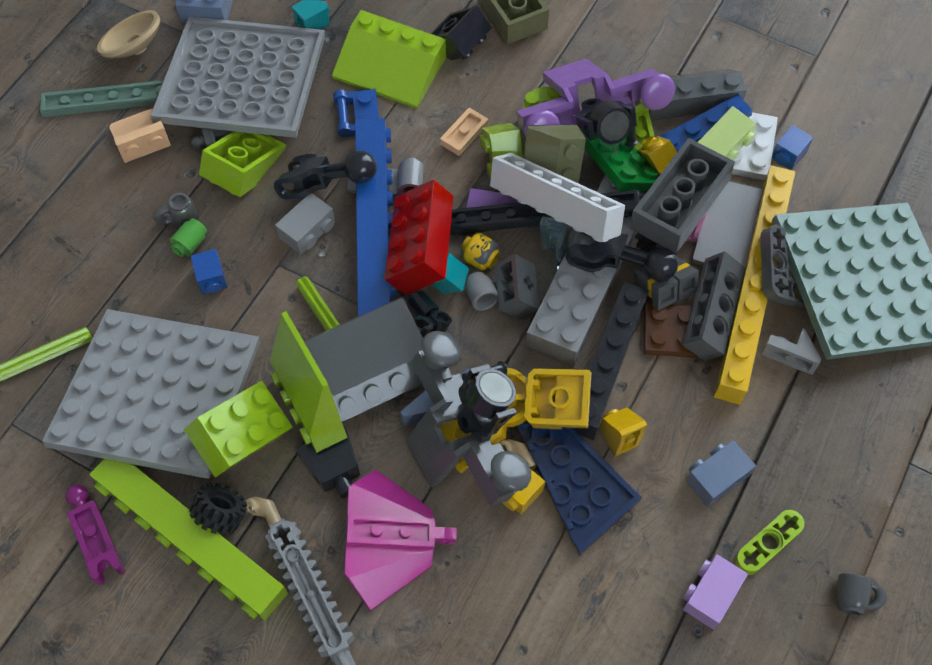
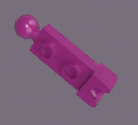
[65,484,125,585]

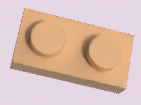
[440,107,488,156]

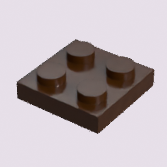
[644,303,698,358]

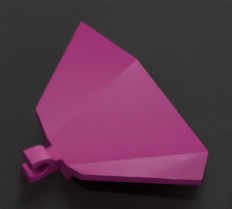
[344,469,457,611]

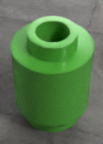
[170,218,207,257]

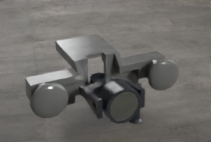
[406,331,531,506]

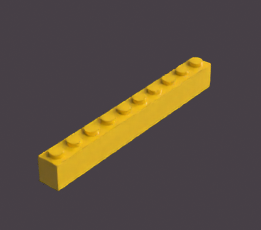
[713,165,796,405]

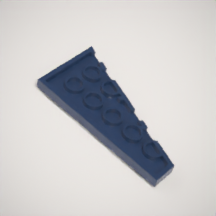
[516,420,642,557]

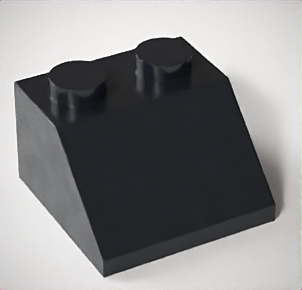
[431,5,492,61]

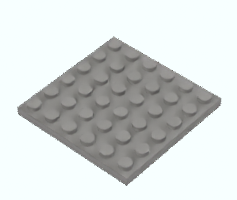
[150,16,325,138]
[42,309,260,479]

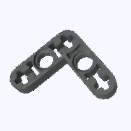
[760,225,807,311]

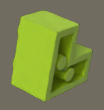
[479,123,523,178]

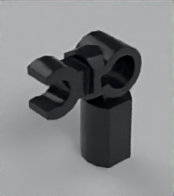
[408,290,452,337]

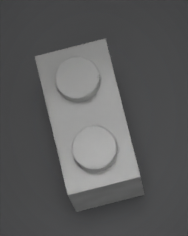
[275,193,335,255]

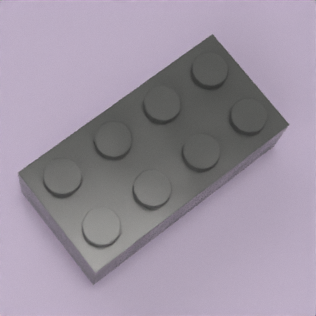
[630,138,735,253]

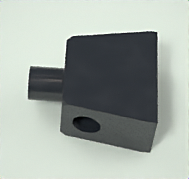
[296,425,360,498]

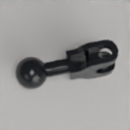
[274,151,377,200]
[565,232,679,282]

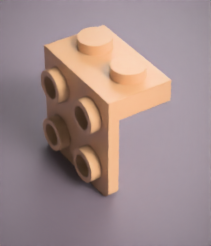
[109,109,171,163]

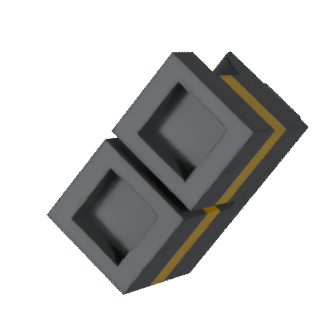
[635,257,699,310]

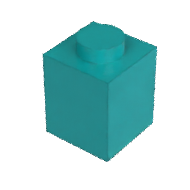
[292,0,330,29]
[431,253,469,294]

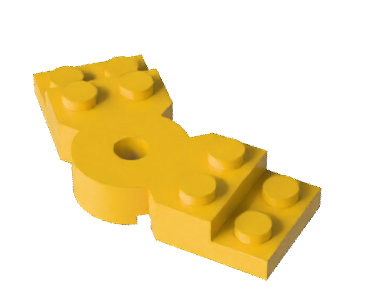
[439,368,591,474]

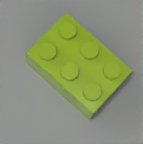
[183,381,293,477]

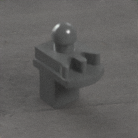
[191,128,233,148]

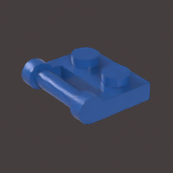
[333,89,379,137]

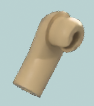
[500,439,536,470]
[245,497,281,528]

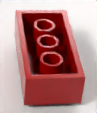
[384,179,454,295]

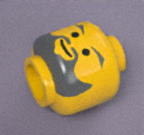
[461,233,501,271]

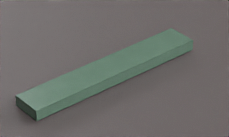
[40,80,164,117]

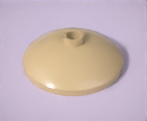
[97,10,160,58]

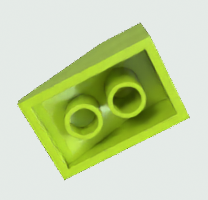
[199,131,286,197]

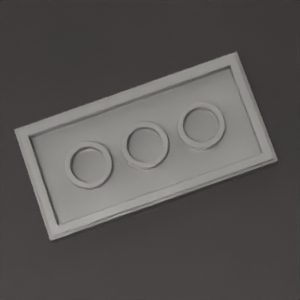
[691,181,762,267]

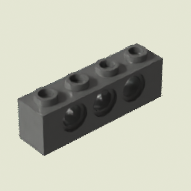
[683,251,746,361]

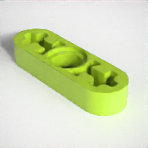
[735,510,804,575]

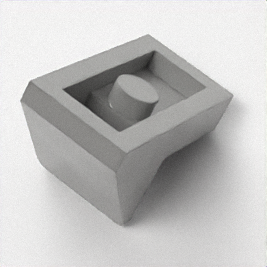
[761,328,821,375]

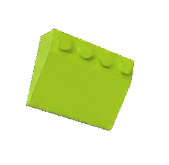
[332,10,446,109]
[270,311,348,453]

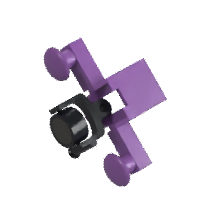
[516,59,675,146]

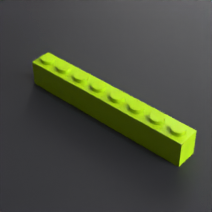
[89,459,288,621]

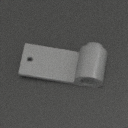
[347,158,424,197]

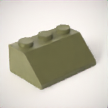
[524,125,586,184]

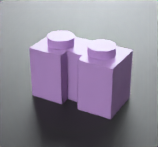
[683,554,748,630]

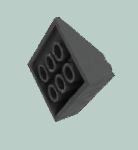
[304,297,423,422]

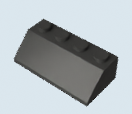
[649,69,747,121]

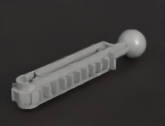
[265,518,356,665]

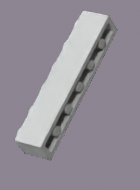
[490,153,625,242]

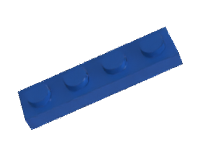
[660,94,752,152]

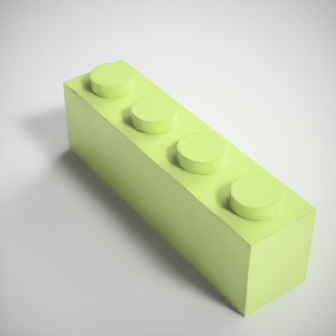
[698,106,756,161]

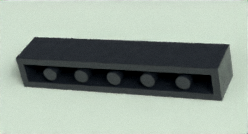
[572,282,649,440]

